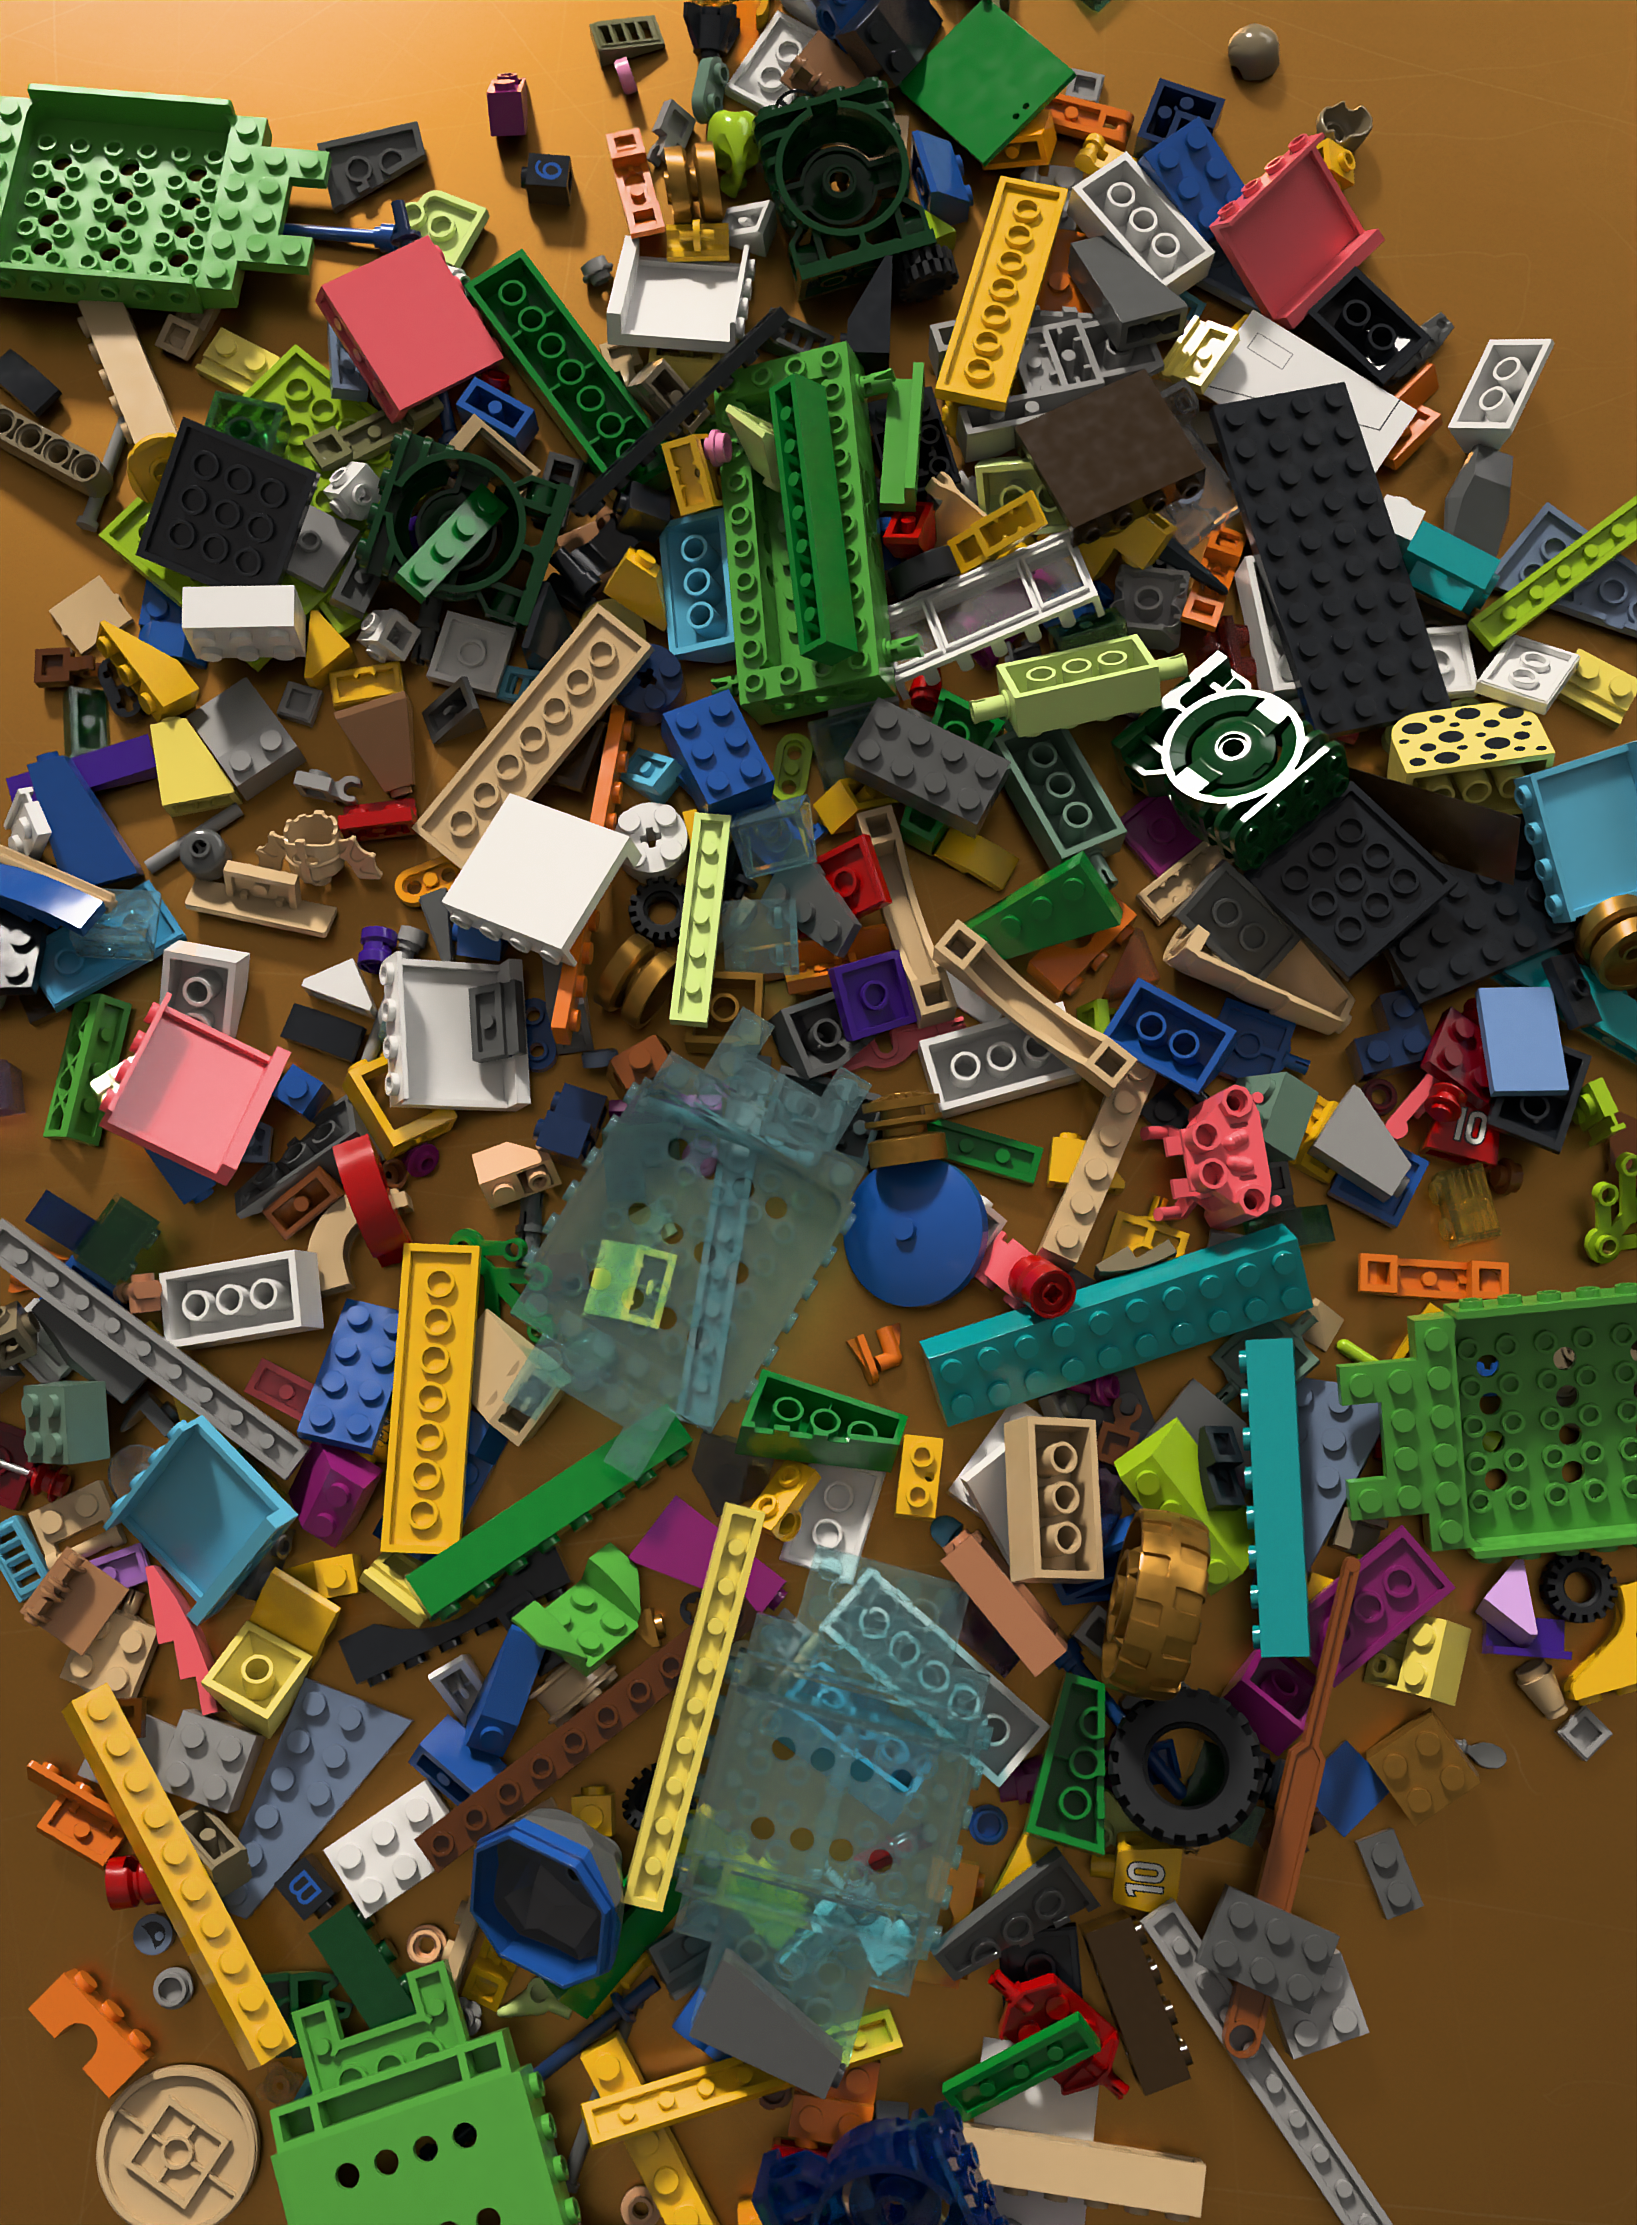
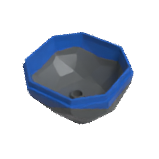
[470,1808,624,1989]

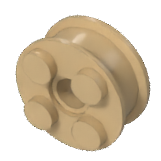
[528,1661,618,1728]

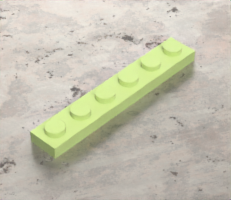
[669,812,732,1028]

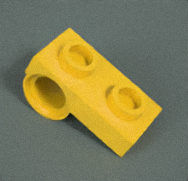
[750,1460,821,1542]

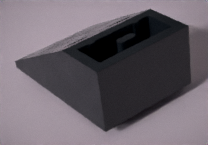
[868,386,961,495]

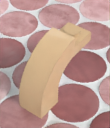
[307,1188,414,1298]

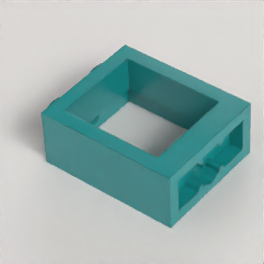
[1402,520,1501,615]

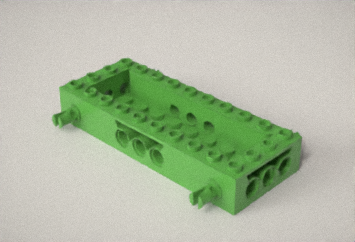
[693,341,925,725]

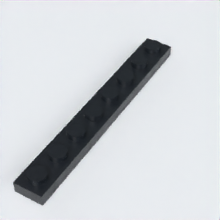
[568,306,790,518]

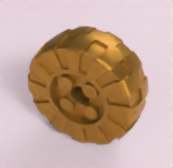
[1101,1508,1211,1701]

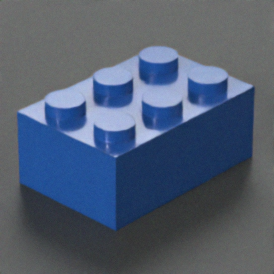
[1137,116,1245,244]
[661,689,775,815]

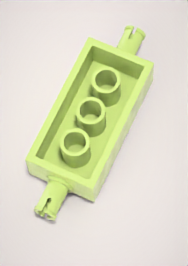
[969,634,1188,738]

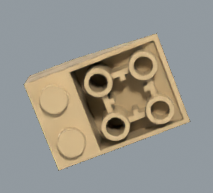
[471,1309,576,1447]

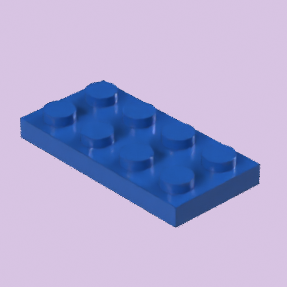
[297,1298,399,1455]

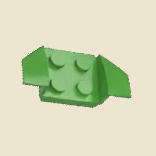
[511,1542,641,1677]

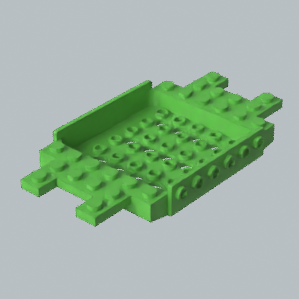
[0,83,332,314]
[1336,1282,1637,1563]
[269,1958,581,2225]

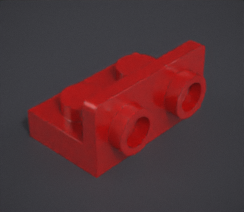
[338,798,418,842]

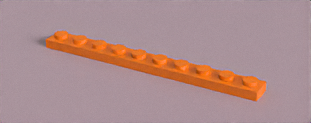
[551,704,635,1045]

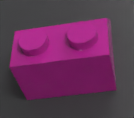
[288,1441,384,1549]
[1220,1649,1316,1756]

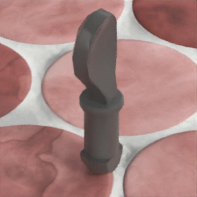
[1454,1738,1507,1769]

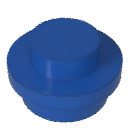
[968,1804,1008,1845]

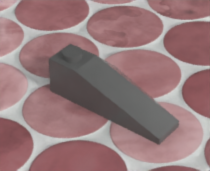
[766,992,882,1080]
[234,1095,384,1219]

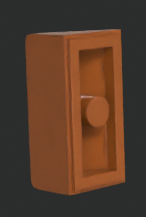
[262,1166,346,1241]

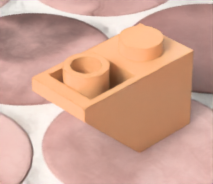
[472,1142,562,1209]

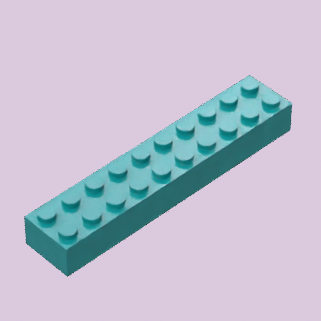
[919,1223,1313,1427]

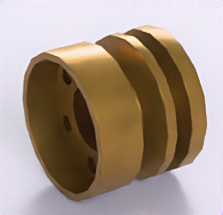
[861,1091,948,1168]

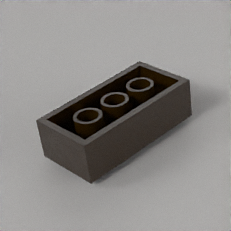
[1078,1908,1193,2096]

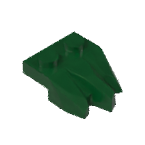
[261,1970,354,2059]

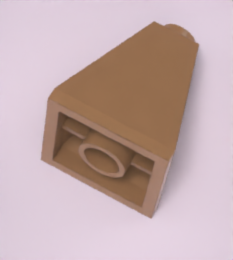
[334,691,415,799]

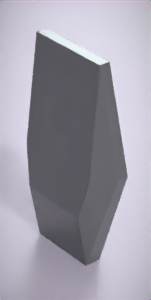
[1444,444,1514,557]
[31,1298,149,1404]

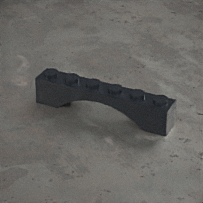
[338,1545,575,1688]

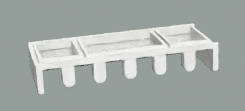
[888,529,1105,701]

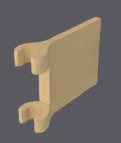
[925,471,996,562]

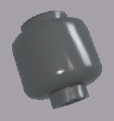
[179,829,232,881]

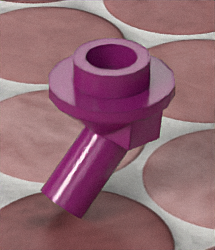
[401,1142,439,1177]
[1066,1373,1120,1407]

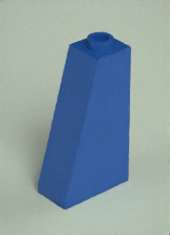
[27,751,144,887]

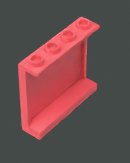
[1209,133,1385,330]
[315,235,504,424]
[98,992,291,1186]

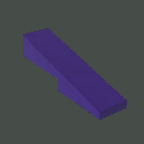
[6,734,158,802]

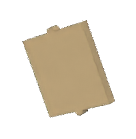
[48,575,134,656]

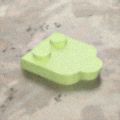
[405,190,490,268]

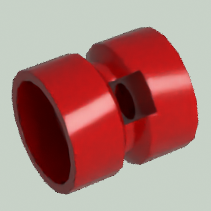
[1008,1255,1076,1319]
[105,1854,161,1911]

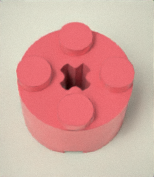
[974,1230,1033,1310]

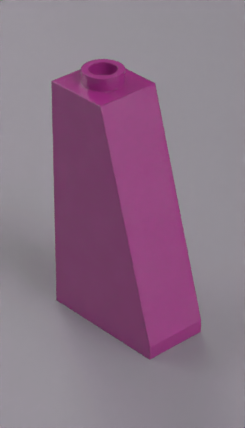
[628,1495,788,1613]

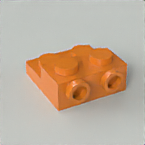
[788,2060,880,2156]

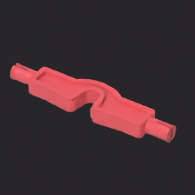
[821,1016,966,1079]

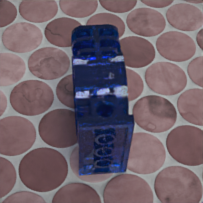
[751,2100,1010,2225]

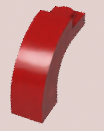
[332,1134,414,1268]

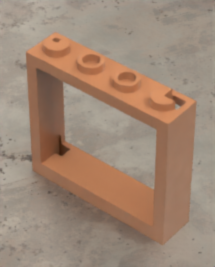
[941,1528,1068,1677]

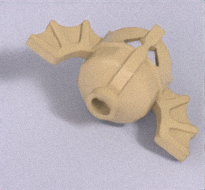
[255,810,383,886]

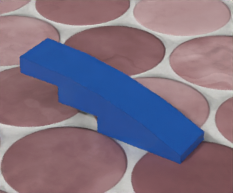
[0,863,106,937]

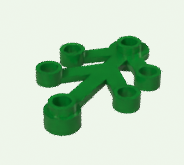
[449,1228,561,1345]

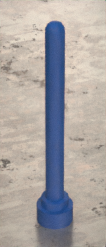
[283,223,398,253]
[1053,1638,1187,1800]

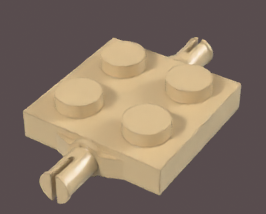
[59,1588,158,1698]

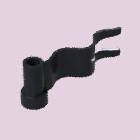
[549,514,674,601]

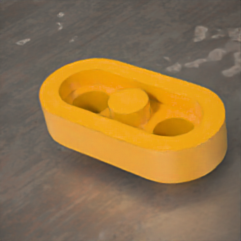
[395,856,461,907]

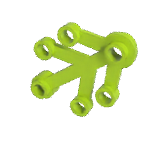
[1584,1152,1637,1264]

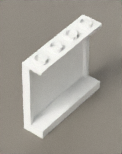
[606,236,756,353]
[442,793,642,967]
[379,951,531,1112]

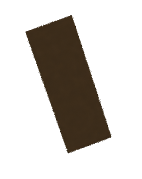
[1348,767,1521,886]

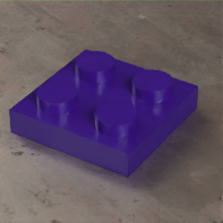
[827,949,917,1042]

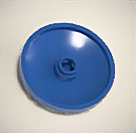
[843,1159,988,1308]

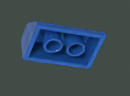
[1103,977,1237,1096]

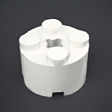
[615,802,690,885]

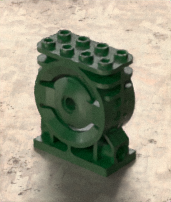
[751,77,937,301]
[355,428,574,634]
[1110,650,1349,871]

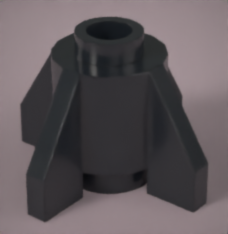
[683,1,740,61]

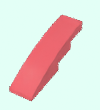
[145,1565,226,1716]

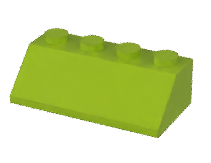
[1114,1417,1255,1596]

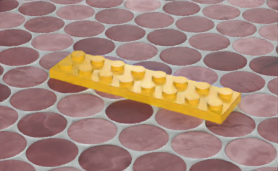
[935,176,1068,412]
[380,1243,482,1555]

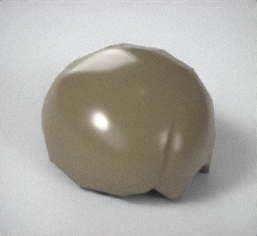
[1228,23,1280,81]
[1316,101,1373,152]

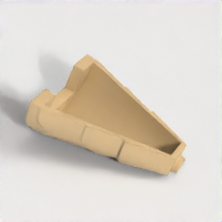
[1163,860,1355,1035]

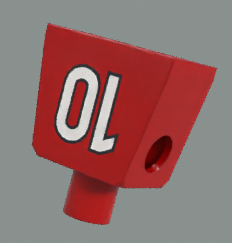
[1418,1101,1500,1172]

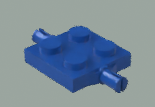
[1216,997,1311,1082]

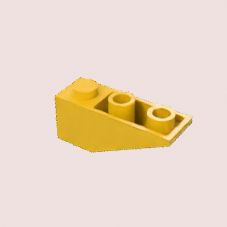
[96,620,200,723]

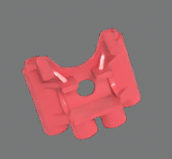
[1140,1084,1282,1231]

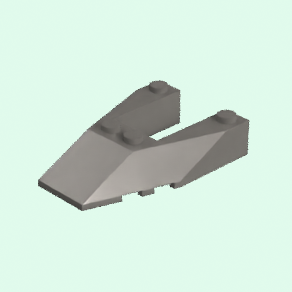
[928,305,1164,463]

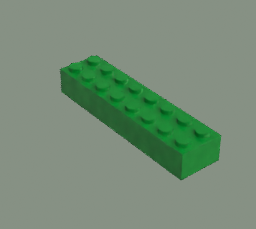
[464,249,672,502]

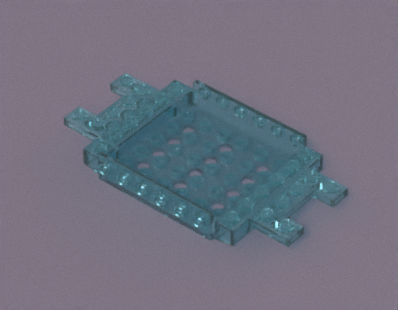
[502,1007,872,1481]

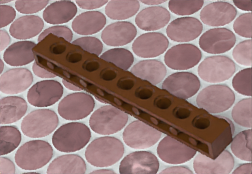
[414,1595,763,1873]

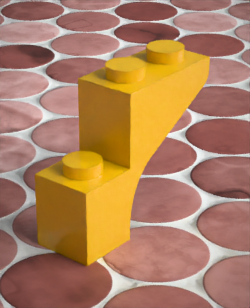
[1036,513,1178,581]
[1561,1580,1637,1706]

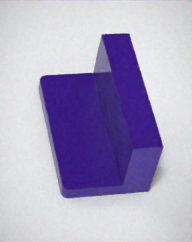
[1482,1618,1572,1660]

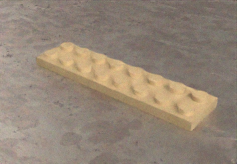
[412,603,655,870]

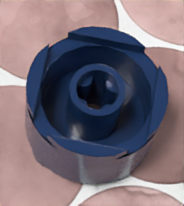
[615,643,686,727]

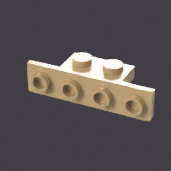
[185,860,337,938]

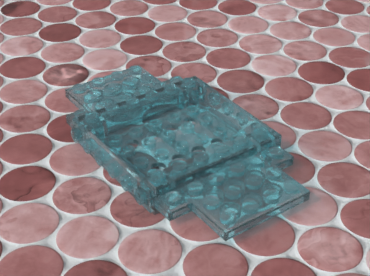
[672,1544,994,2067]

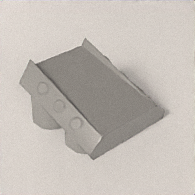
[1107,564,1190,653]

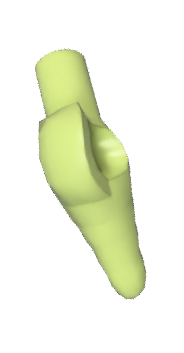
[497,1977,573,2020]

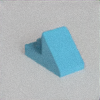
[620,748,683,804]

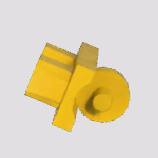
[666,219,730,262]

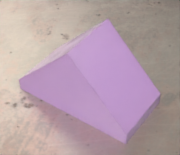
[1475,1559,1538,1648]

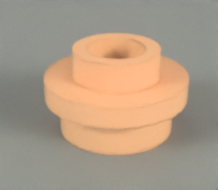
[407,1924,447,1966]
[621,2186,661,2225]

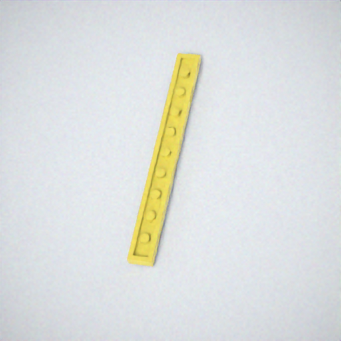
[624,1502,766,1912]

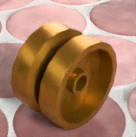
[664,141,723,224]
[1573,894,1637,991]
[593,933,677,1030]

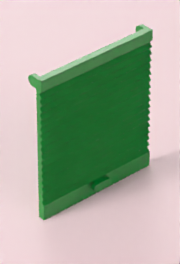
[897,0,1076,167]

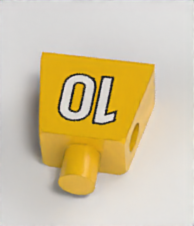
[1090,1831,1183,1913]

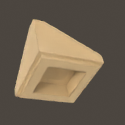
[1302,1298,1344,1352]

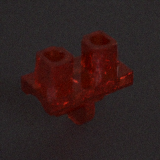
[1196,615,1257,680]

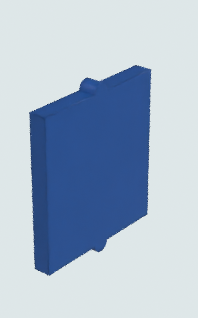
[1316,1740,1389,1837]

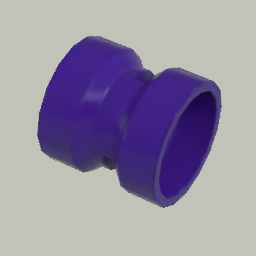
[357,926,398,974]

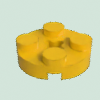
[127,432,177,504]

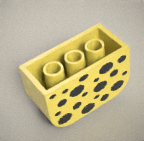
[1387,702,1555,815]

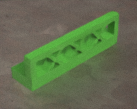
[879,362,925,512]
[43,993,132,1146]

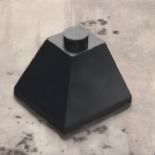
[521,581,574,671]

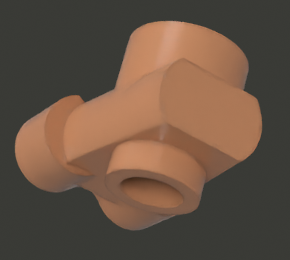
[113,1273,162,1314]

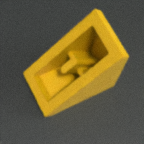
[304,610,357,690]

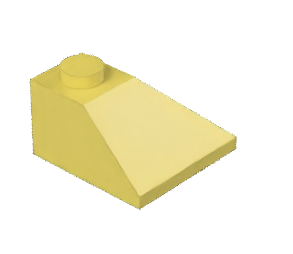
[201,1620,313,1739]

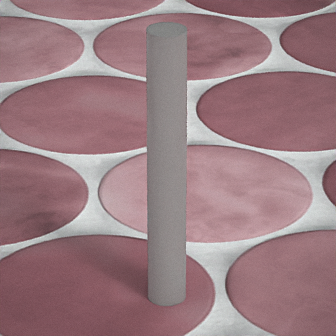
[144,802,244,874]

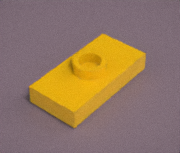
[329,661,405,711]

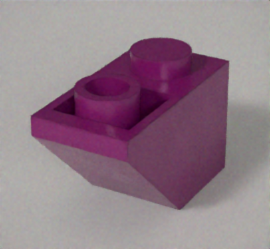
[486,72,528,137]

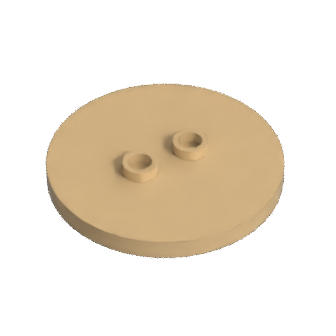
[96,2065,261,2225]

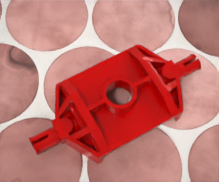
[988,1969,1130,2100]

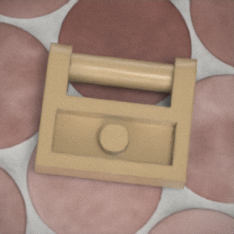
[28,1480,127,1570]

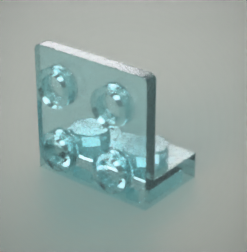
[69,888,162,961]
[722,897,799,975]

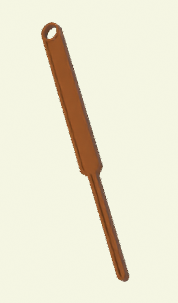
[1222,1557,1361,2059]

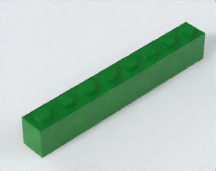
[769,372,858,666]
[405,1403,693,1622]

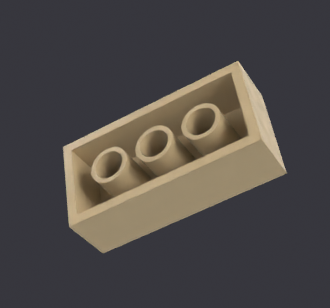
[1004,1416,1104,1584]

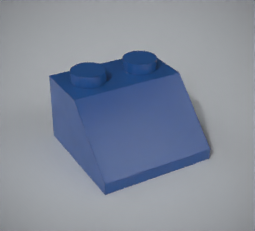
[910,130,974,226]

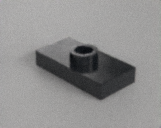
[1541,952,1603,1031]

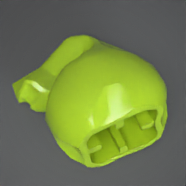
[707,110,758,198]

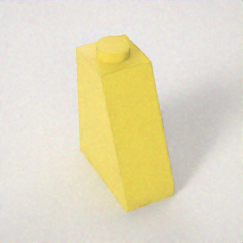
[150,716,243,817]

